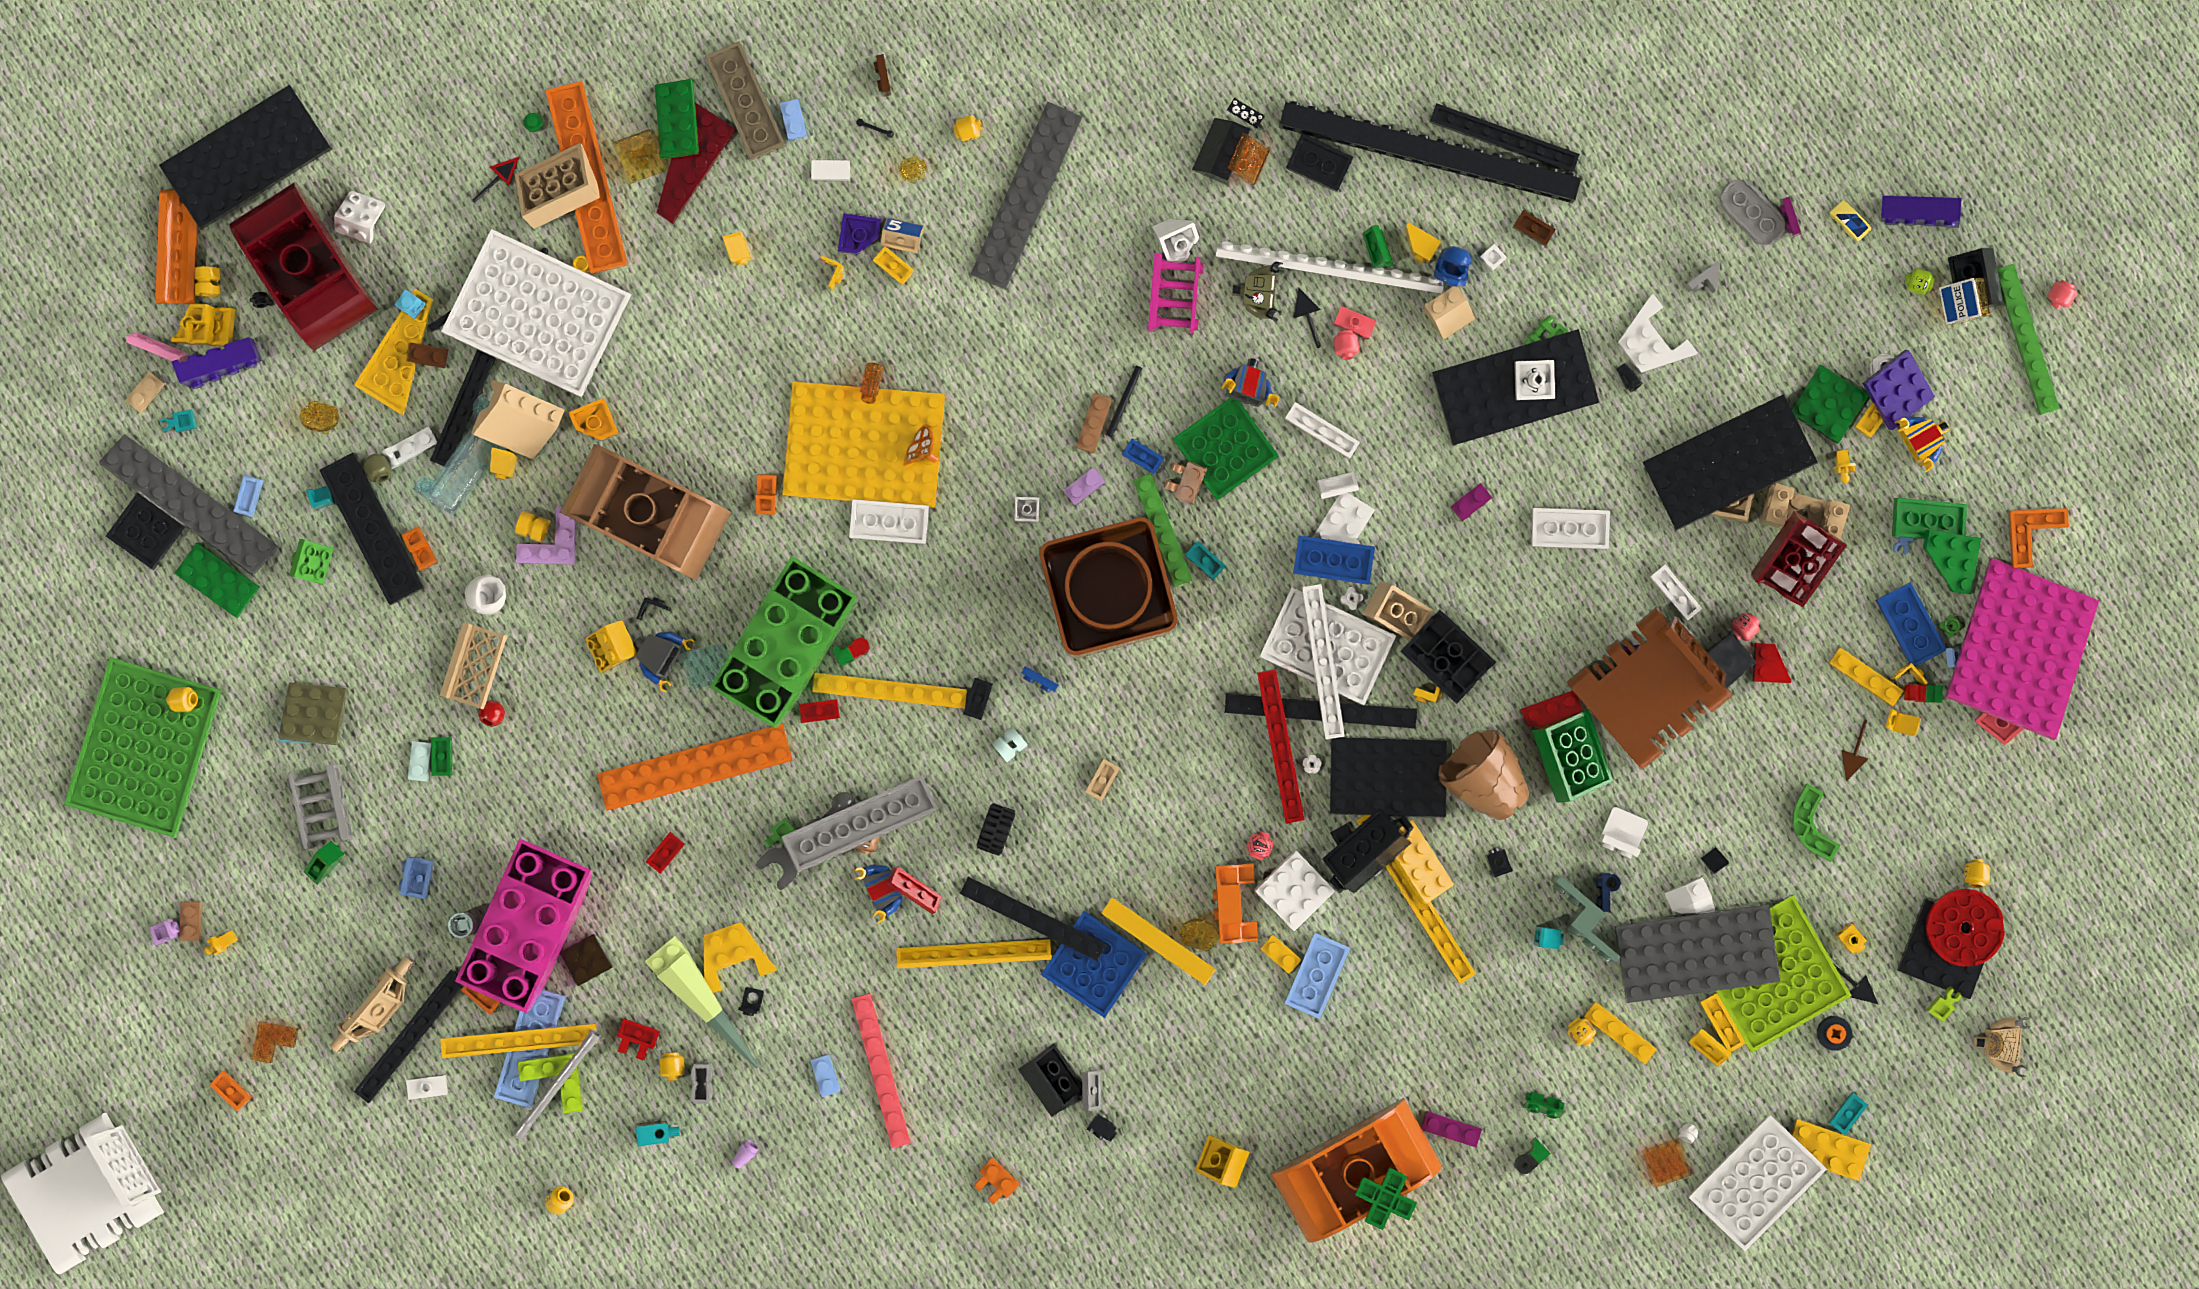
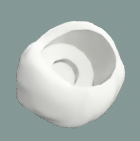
[465,574,506,615]

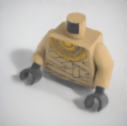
[1974,1017,2031,1077]

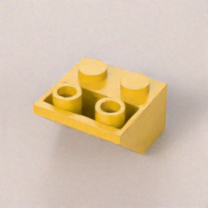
[585,620,637,673]

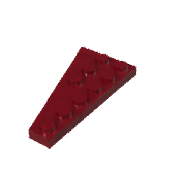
[656,102,736,224]

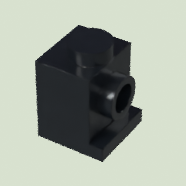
[1485,847,1513,878]
[1086,1112,1117,1142]

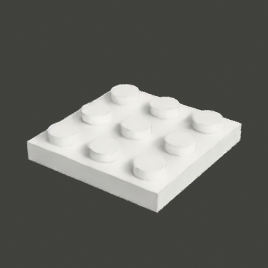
[1254,850,1335,931]

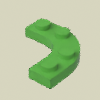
[1792,784,1840,862]

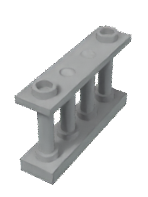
[287,764,353,849]

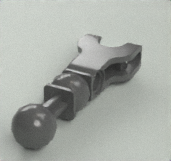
[755,792,856,890]

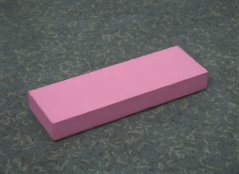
[126,332,188,363]

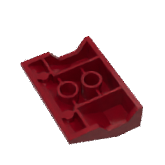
[1751,511,1847,607]

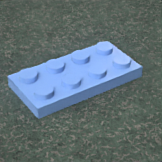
[1284,932,1350,1019]

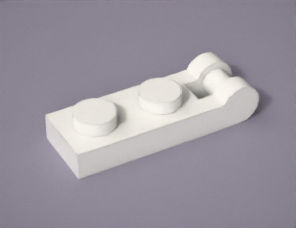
[382,426,438,469]

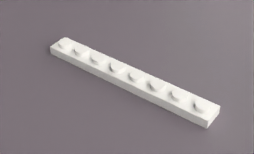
[1302,584,1345,740]

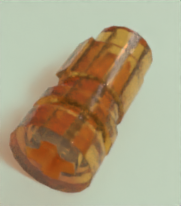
[860,362,884,404]

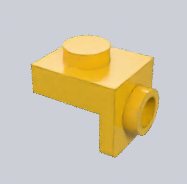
[1412,685,1443,704]

